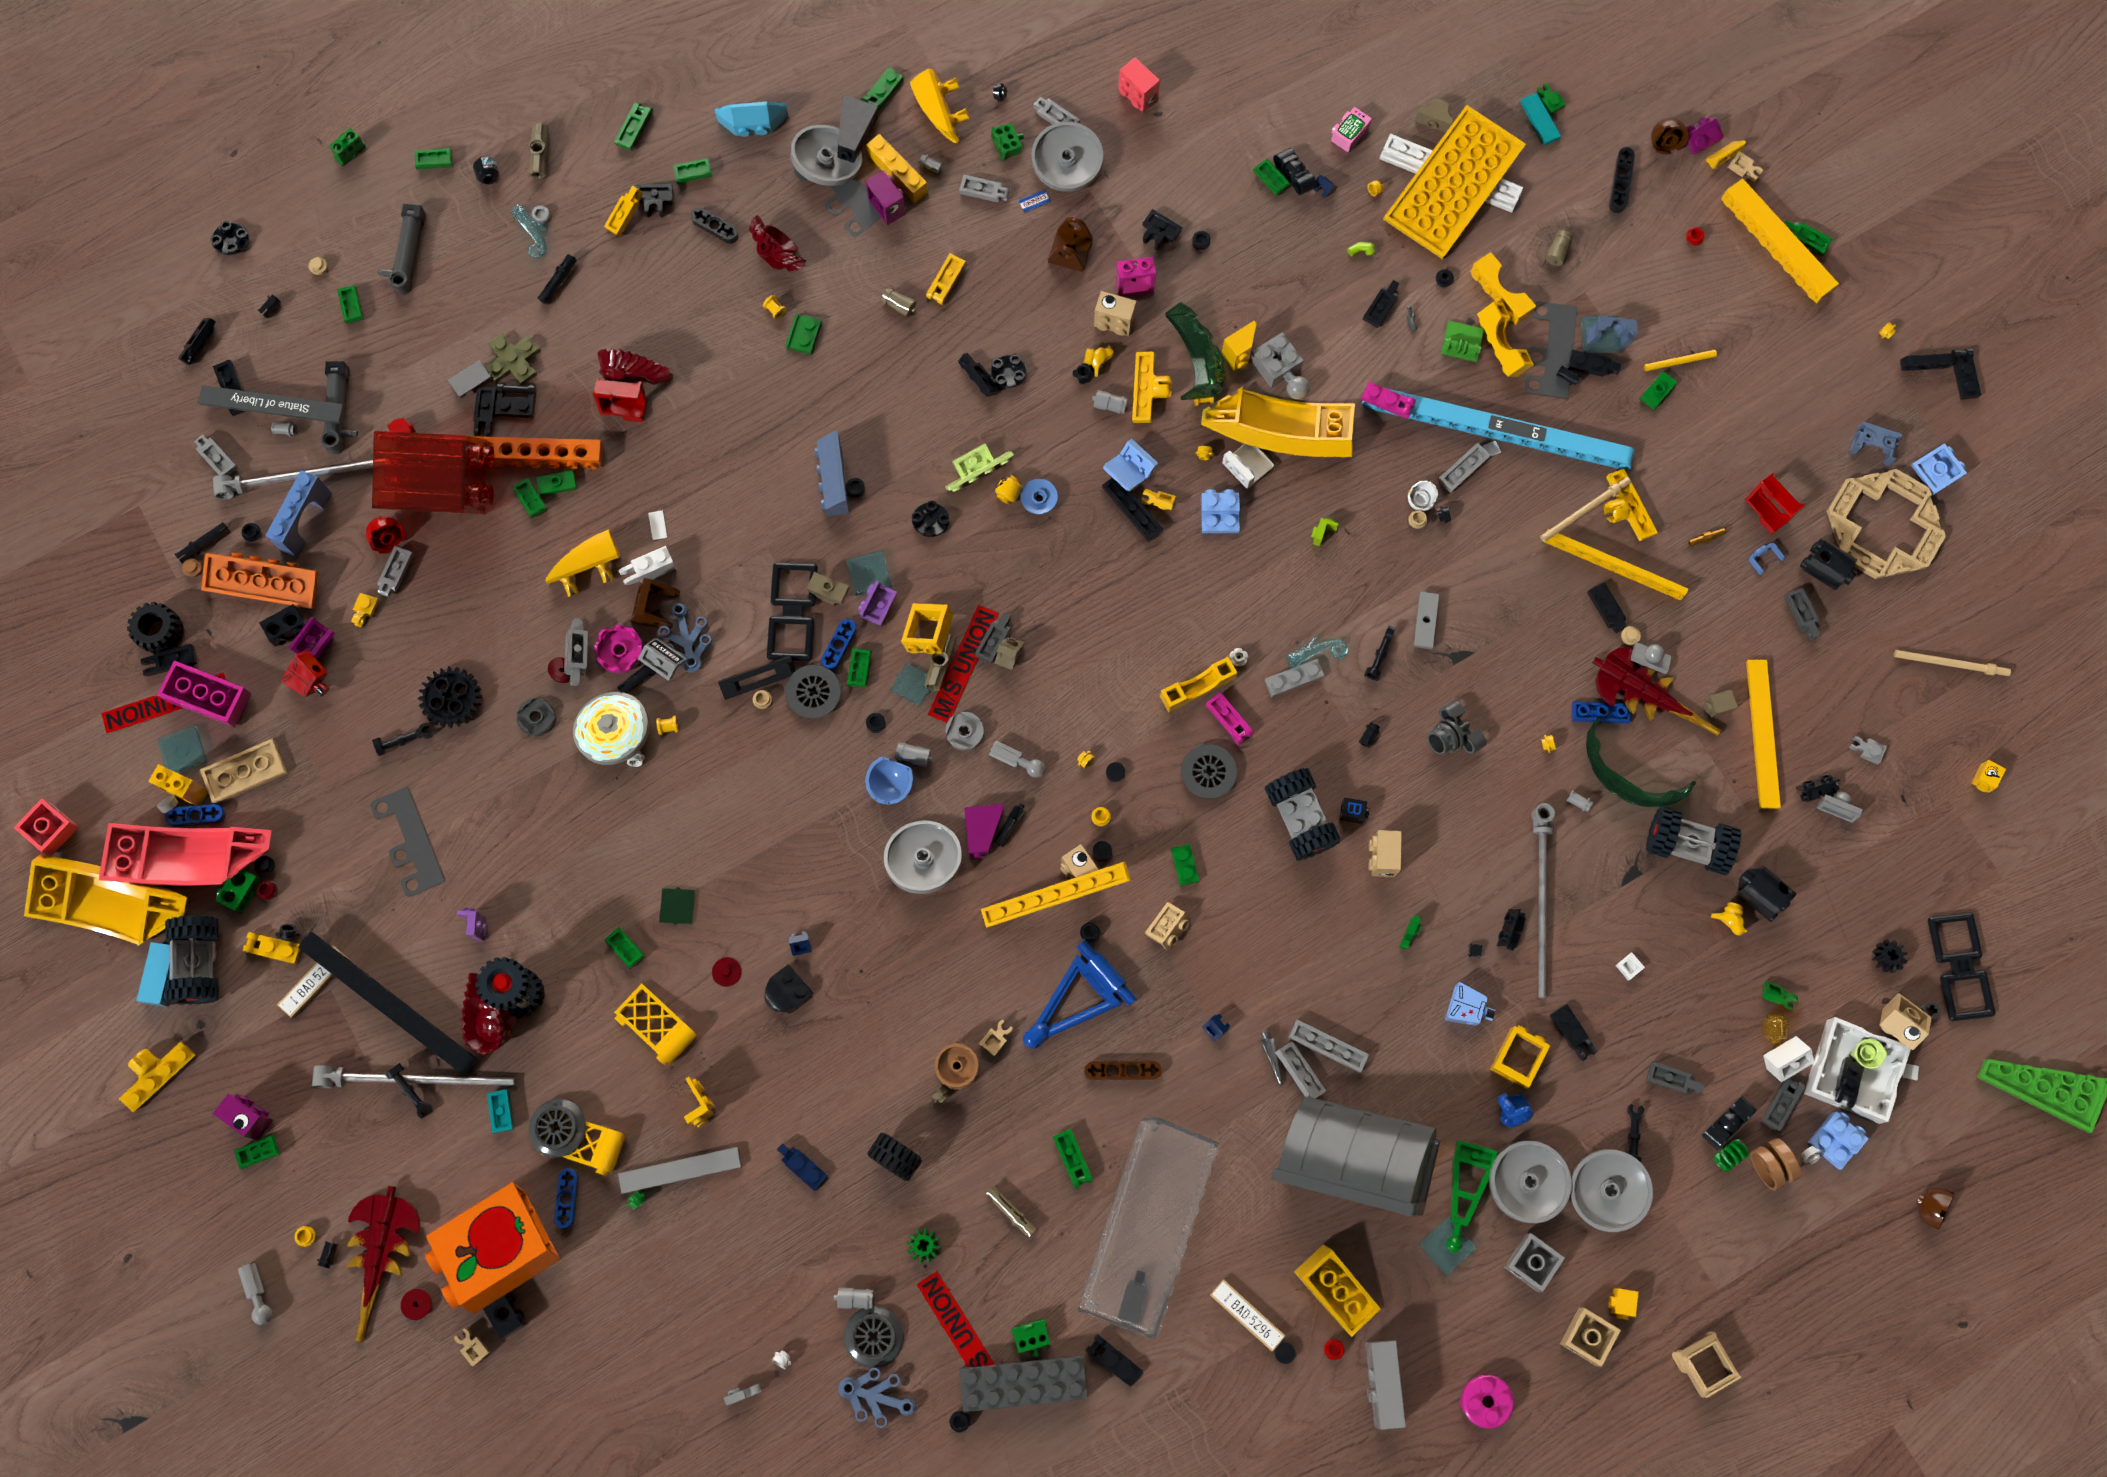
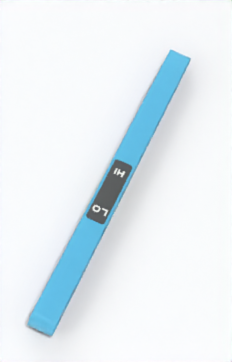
[1362,387,1635,470]

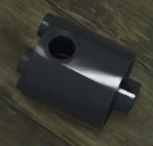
[1799,538,1857,590]
[1737,865,1797,922]

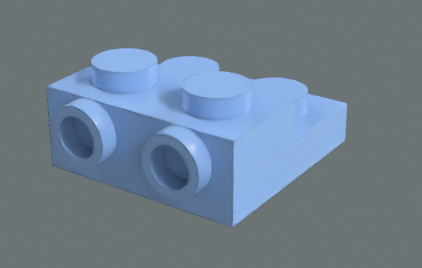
[1911,443,1967,495]
[1201,489,1240,533]
[1807,1112,1869,1170]

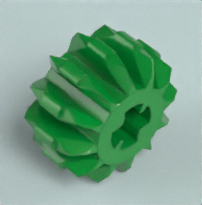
[1713,1139,1750,1172]
[906,1228,941,1263]

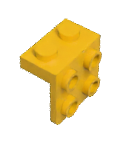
[684,1077,715,1128]

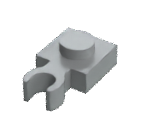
[1849,736,1887,765]
[724,1384,761,1406]

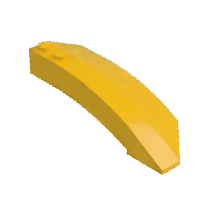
[1201,386,1355,457]
[24,854,188,946]

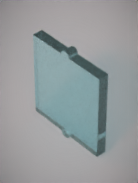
[890,663,929,706]

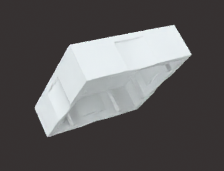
[1803,1017,1911,1124]

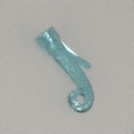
[510,204,547,258]
[1286,635,1348,668]

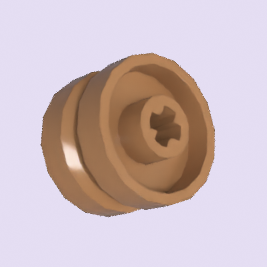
[935,1043,979,1090]
[1750,1138,1801,1191]

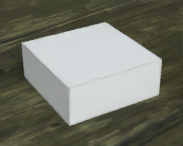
[1615,952,1645,981]

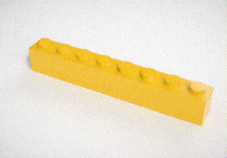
[1721,178,1839,304]

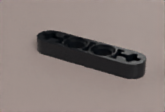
[1609,147,1635,213]

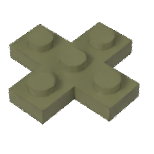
[484,333,541,386]

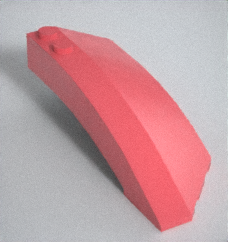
[99,823,272,886]

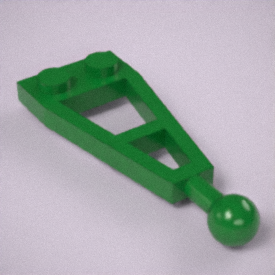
[1446,1140,1497,1253]

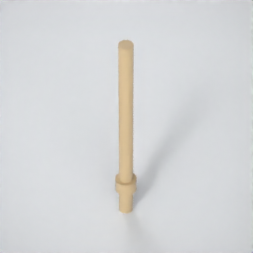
[1540,477,1631,542]
[1894,650,2011,676]

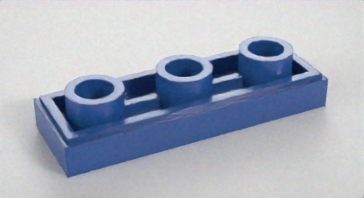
[1572,701,1631,724]

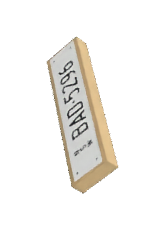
[277,945,349,1018]
[1210,1279,1285,1351]

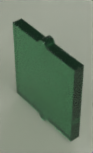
[659,887,695,925]

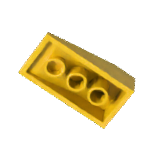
[1294,1244,1381,1337]

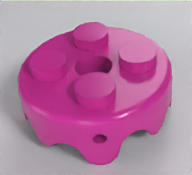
[594,625,643,674]
[1460,1374,1514,1429]

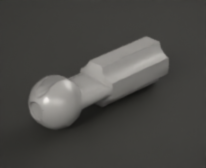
[989,740,1045,778]
[238,1263,273,1325]

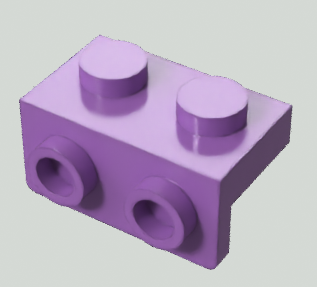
[858,580,898,627]
[457,908,488,941]

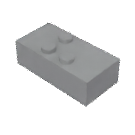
[1365,1340,1406,1430]

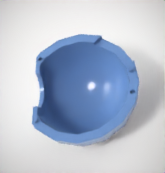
[865,756,914,805]

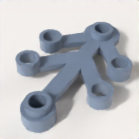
[658,603,712,673]
[838,1367,916,1428]

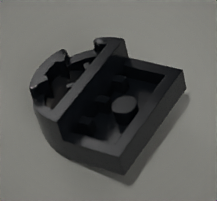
[764,964,814,1014]

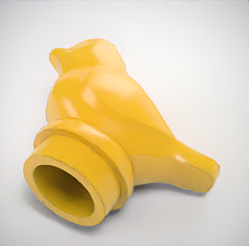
[1083,345,1114,377]
[1711,902,1747,936]

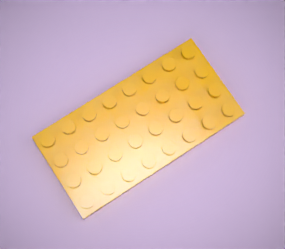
[1383,105,1526,260]

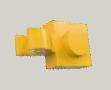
[1141,489,1176,510]
[351,593,379,628]

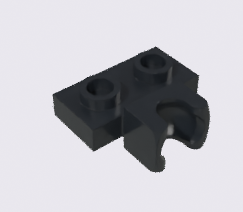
[636,184,673,218]
[1142,209,1182,251]

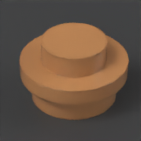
[182,559,202,577]

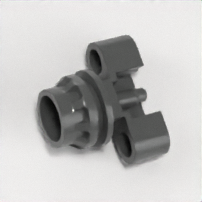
[1427,700,1487,755]

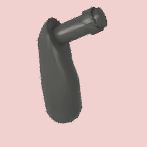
[1407,306,1418,331]

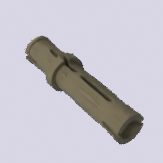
[985,1186,1037,1238]

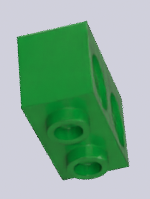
[215,869,263,914]

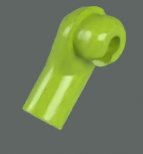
[1347,242,1375,257]

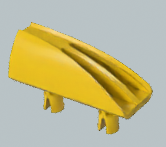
[910,69,970,143]
[546,529,620,597]

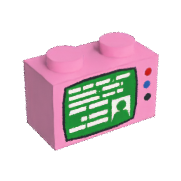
[1331,107,1372,153]

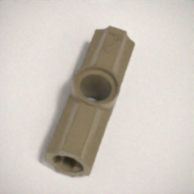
[529,123,549,179]
[924,634,957,691]

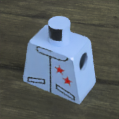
[1445,982,1495,1026]

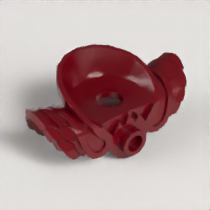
[749,215,806,272]

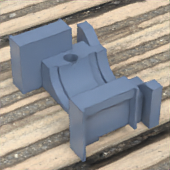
[1586,316,1638,348]
[1849,421,1902,466]

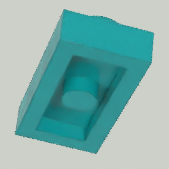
[487,1089,514,1134]

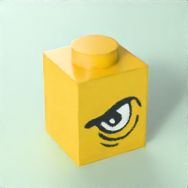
[1971,760,2006,793]

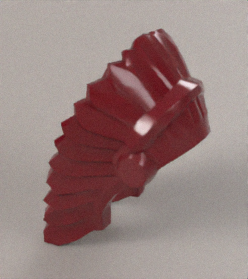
[598,348,673,385]
[460,973,517,1055]

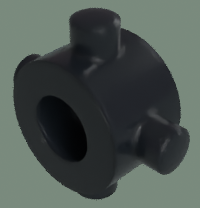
[1468,943,1483,958]

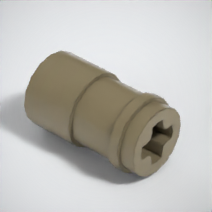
[1546,230,1573,266]
[881,287,916,317]

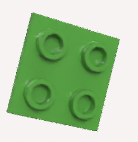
[1441,321,1484,362]

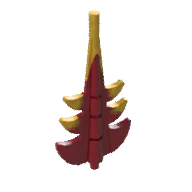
[1592,647,1721,736]
[347,1186,420,1342]

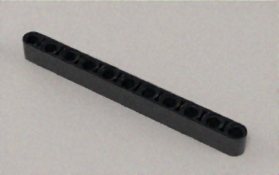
[298,932,479,1076]

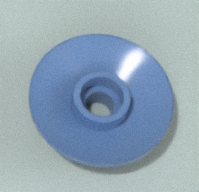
[1020,479,1058,515]

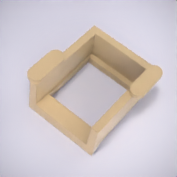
[1672,1332,1742,1398]

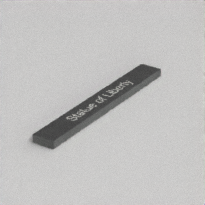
[197,385,345,424]

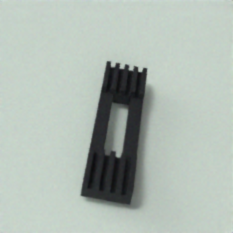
[718,655,796,700]

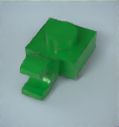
[1762,981,1798,1010]

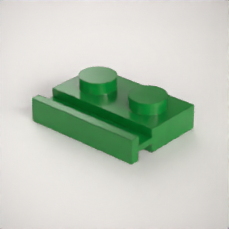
[785,313,822,355]

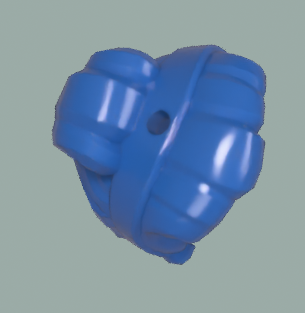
[1498,1093,1534,1127]

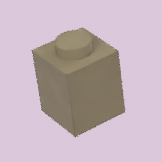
[1704,690,1738,718]

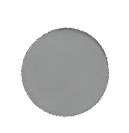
[531,206,551,225]
[157,795,178,813]

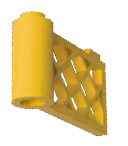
[614,983,698,1065]
[540,1111,626,1176]

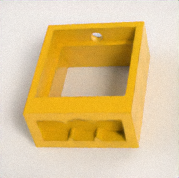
[901,603,953,654]
[148,764,208,806]
[1490,1025,1550,1089]

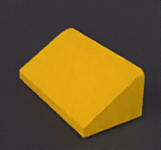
[1706,140,1746,169]

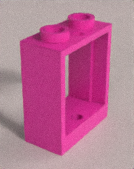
[1115,256,1156,297]

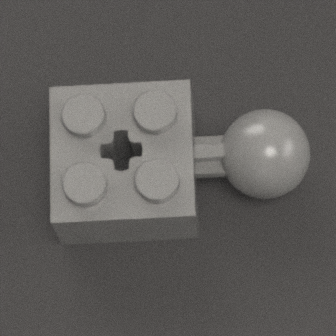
[1250,332,1310,400]

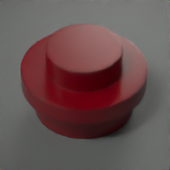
[257,881,277,900]

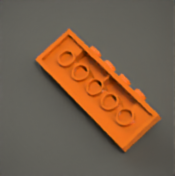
[201,552,319,609]

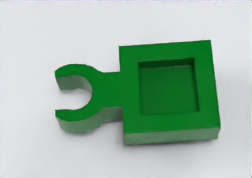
[1536,83,1566,116]
[1399,915,1422,950]

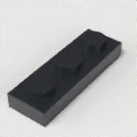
[213,359,245,416]

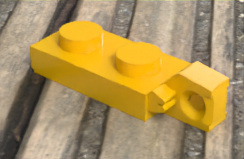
[604,186,643,237]

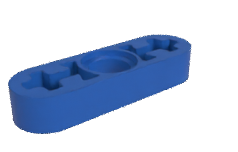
[821,619,856,671]
[166,804,226,827]
[554,1168,579,1228]

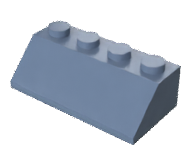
[815,431,849,517]

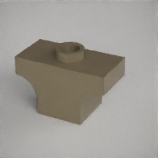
[1415,98,1453,133]
[807,572,849,606]
[995,636,1024,670]

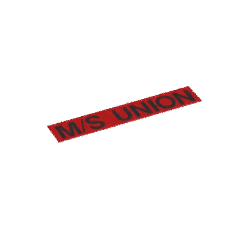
[928,605,999,723]
[101,672,226,734]
[916,1271,995,1368]

